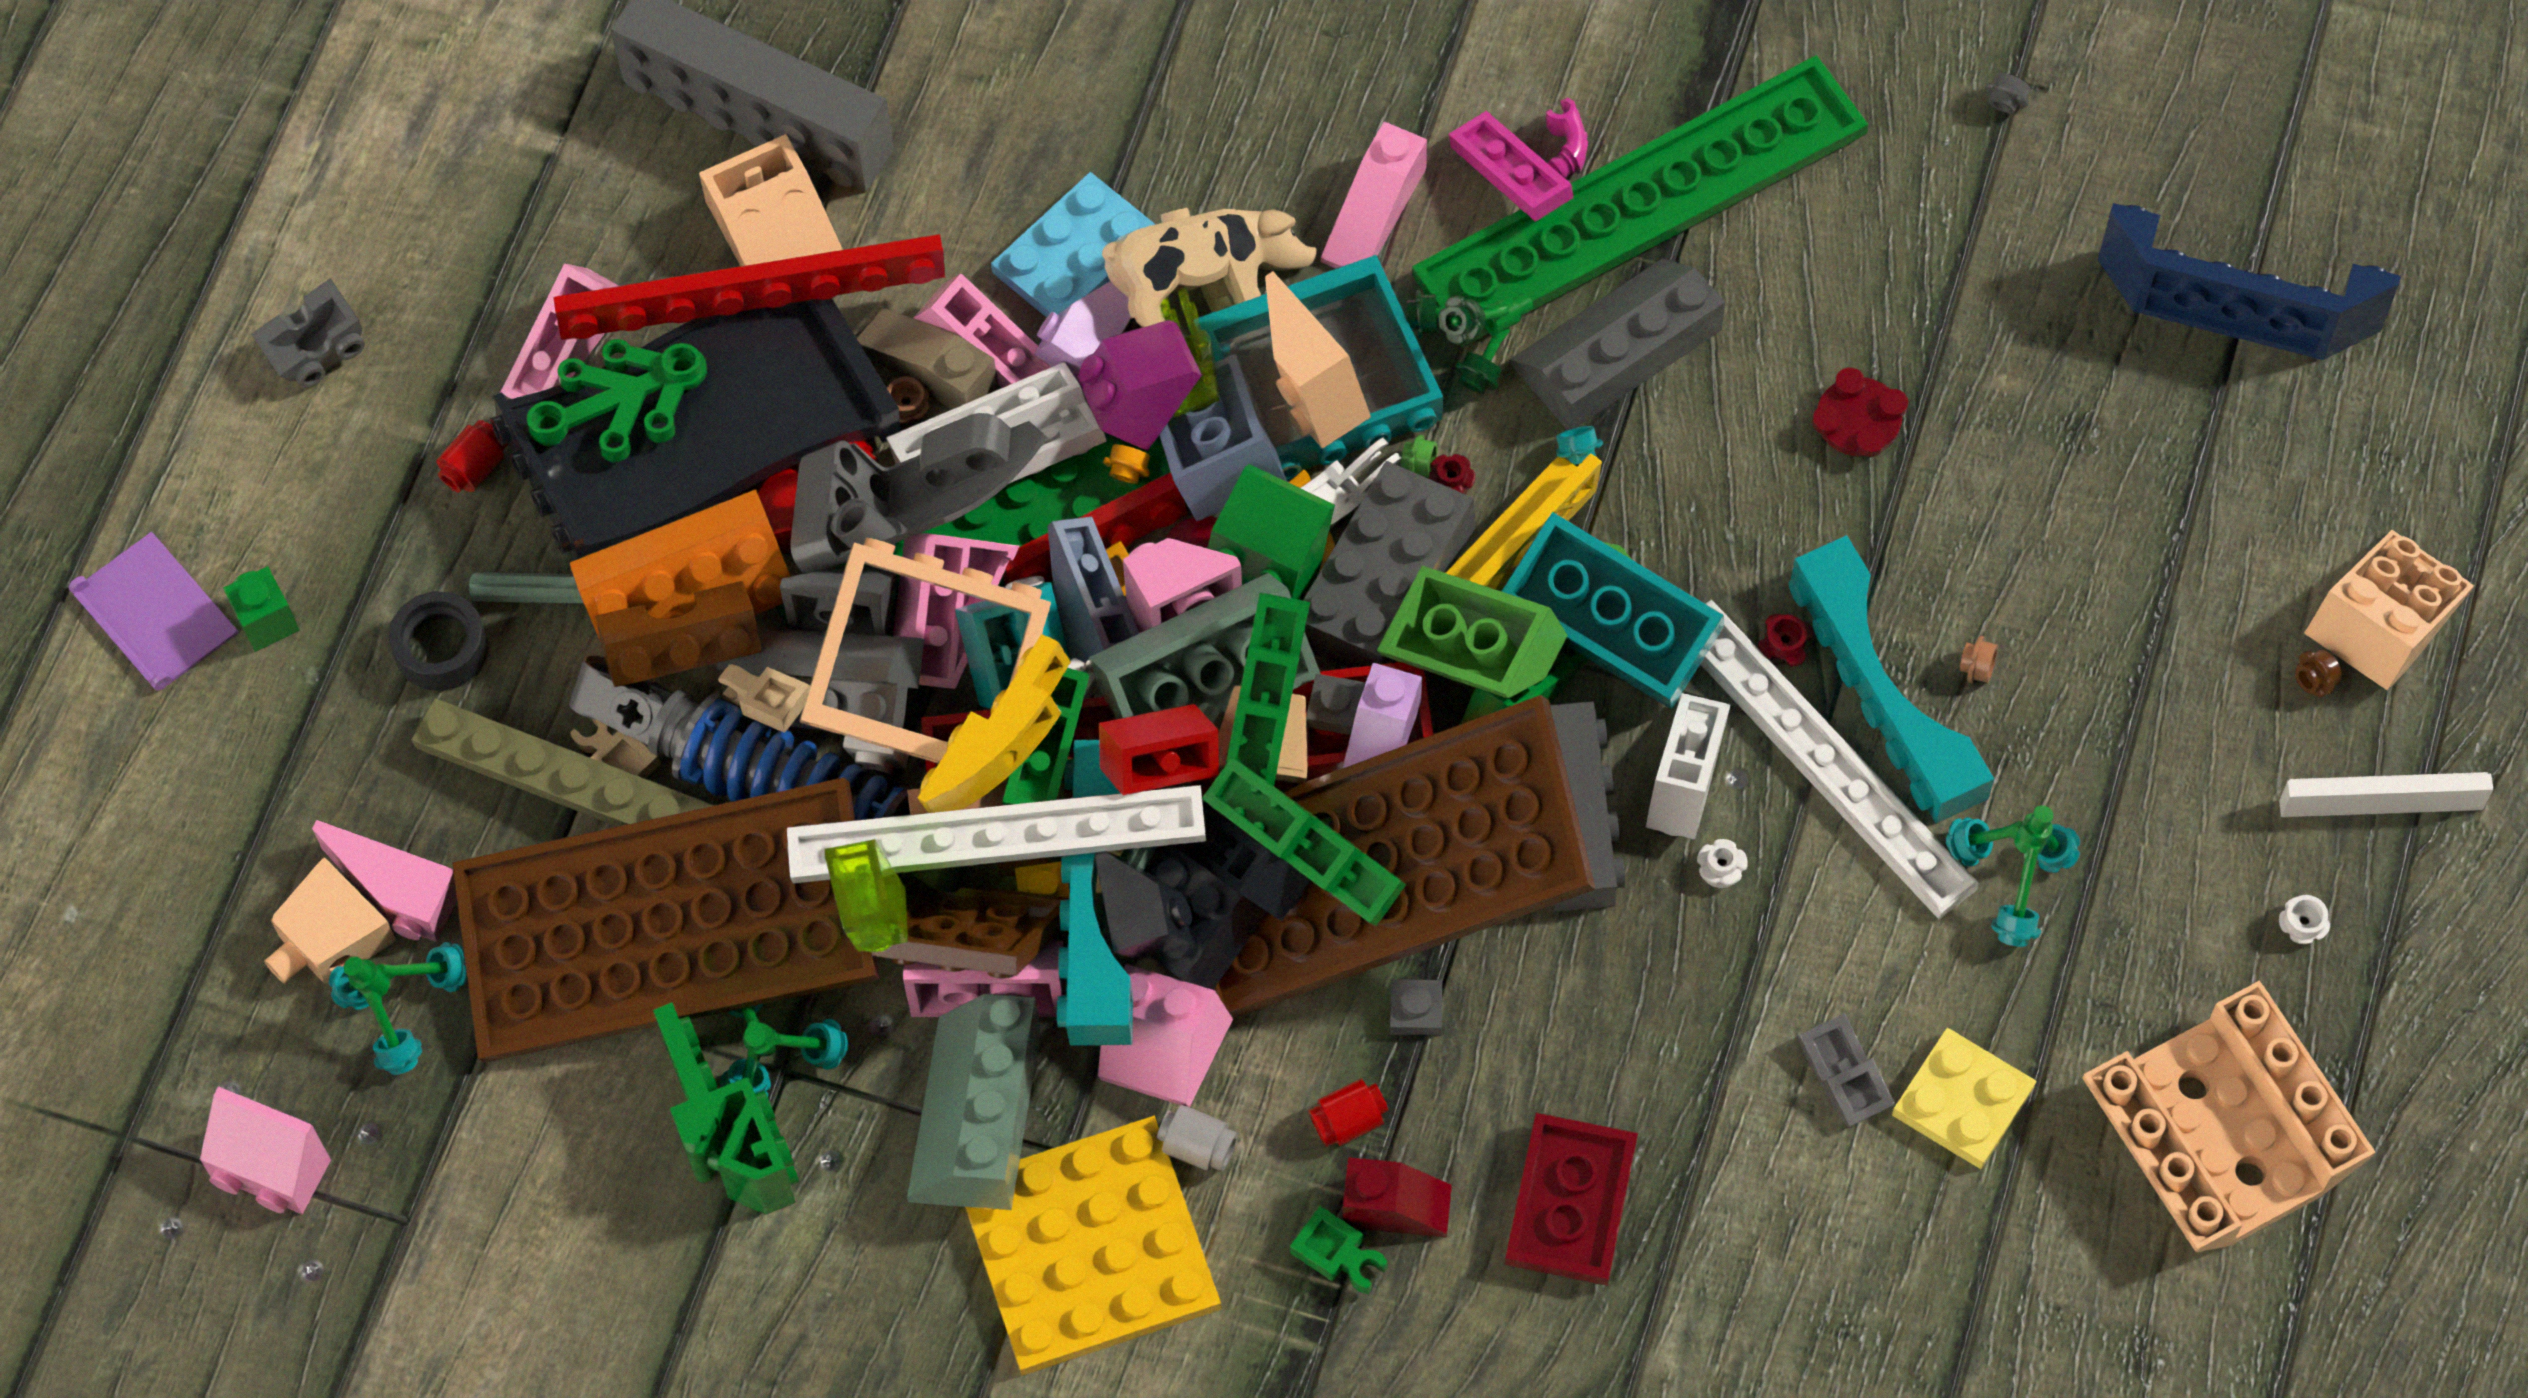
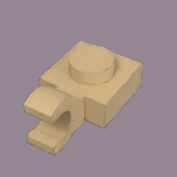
[718,664,810,733]

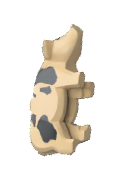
[1102,208,1316,328]

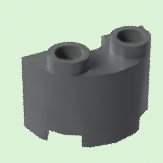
[252,278,365,388]

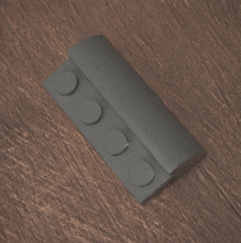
[716,627,924,731]

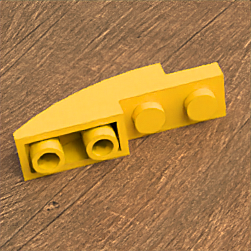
[918,634,1071,813]

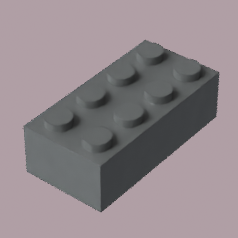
[1303,461,1476,668]

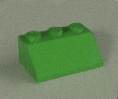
[1377,566,1568,698]

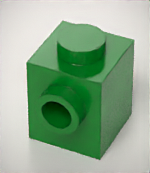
[223,566,300,652]

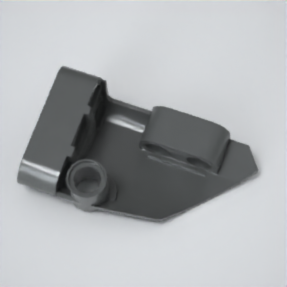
[791,413,1048,574]

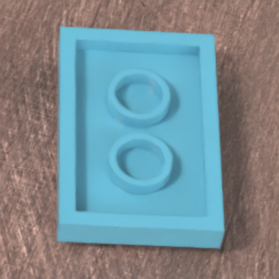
[991,172,1156,318]

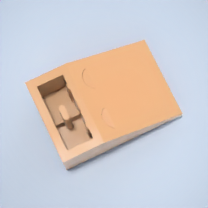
[699,134,843,266]
[2304,530,2474,690]

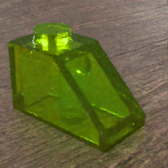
[824,839,908,952]

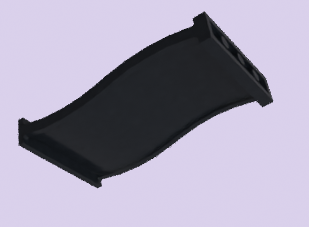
[490,298,900,561]

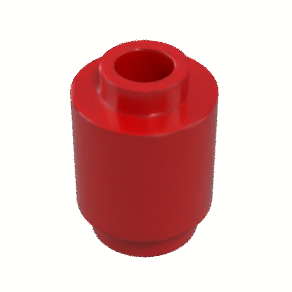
[436,420,508,493]
[1308,1078,1389,1147]

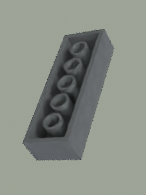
[610,0,894,192]

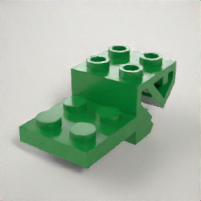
[653,1003,800,1214]

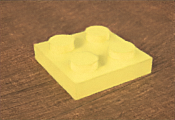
[1892,1028,2036,1170]

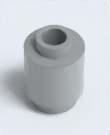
[1157,1105,1238,1171]

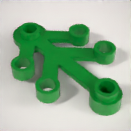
[527,339,707,462]

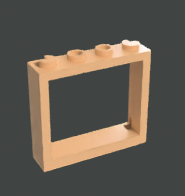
[799,538,1051,764]

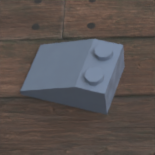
[1160,353,1286,522]

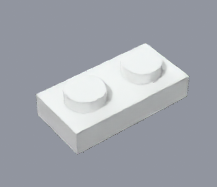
[843,736,908,775]

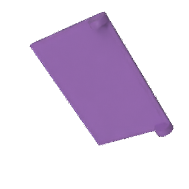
[68,532,239,691]

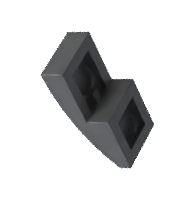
[1796,1013,1895,1127]

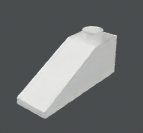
[1646,693,1730,839]

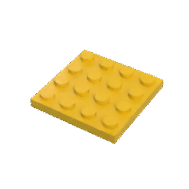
[965,1115,1222,1376]

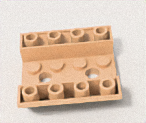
[2082,980,2376,1252]

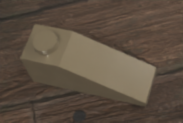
[857,308,998,410]

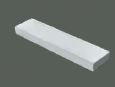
[2279,772,2493,817]

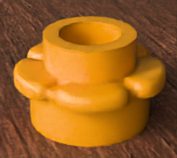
[1103,444,1150,484]

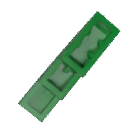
[1225,592,1310,786]
[1202,757,1407,926]

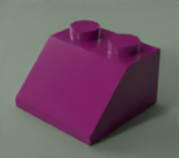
[1077,320,1202,451]

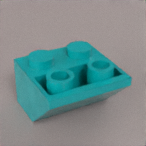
[955,582,1070,709]

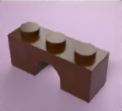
[595,581,762,688]

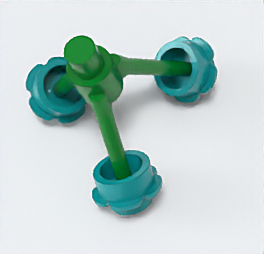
[1946,805,2081,947]
[328,942,468,1075]
[720,1004,848,1097]

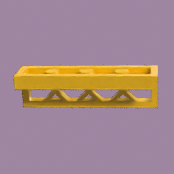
[1446,453,1602,591]

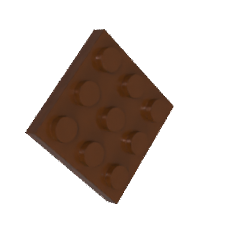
[871,884,1070,978]

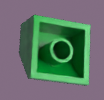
[1208,464,1335,600]

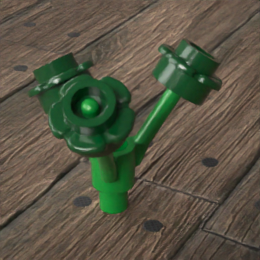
[1407,290,1533,395]

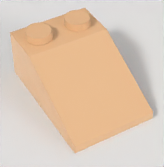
[1265,272,1371,448]

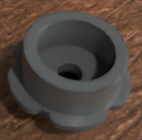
[1985,72,2031,114]

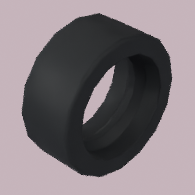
[388,591,488,691]

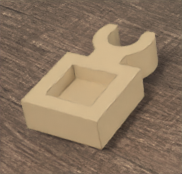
[570,719,661,779]

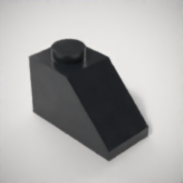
[1095,851,1192,960]

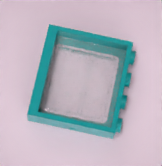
[1197,255,1443,481]

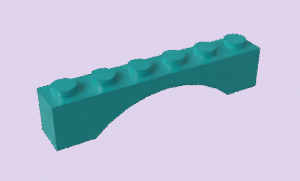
[1788,535,1995,824]
[1057,740,1134,1045]

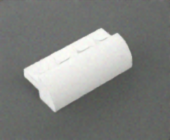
[886,362,1106,484]

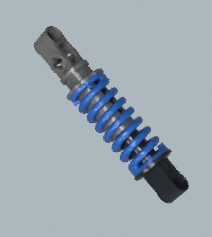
[569,655,969,892]

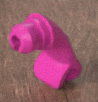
[1546,98,1588,179]

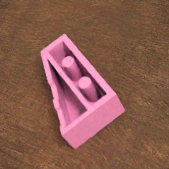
[893,533,1019,689]

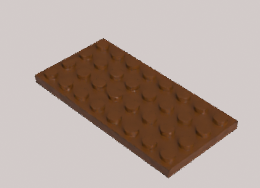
[1177,695,1596,1019]
[452,778,880,1063]

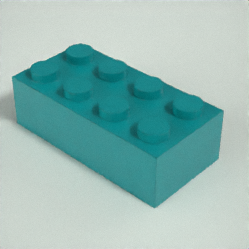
[1502,512,1724,710]

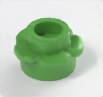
[1401,435,1438,478]

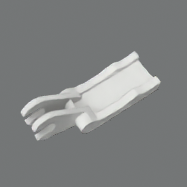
[1301,438,1402,528]

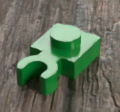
[1290,1206,1388,1294]

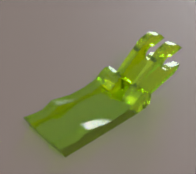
[1160,288,1220,417]

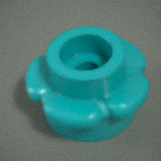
[1556,426,1603,464]

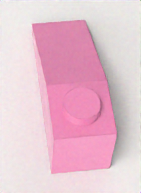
[1321,122,1427,269]
[500,263,618,399]
[913,273,1051,388]
[312,820,457,942]

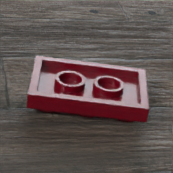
[1505,1113,1638,1286]

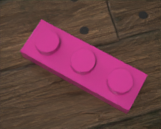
[1448,111,1574,222]

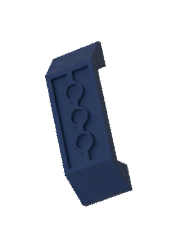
[2098,203,2401,360]

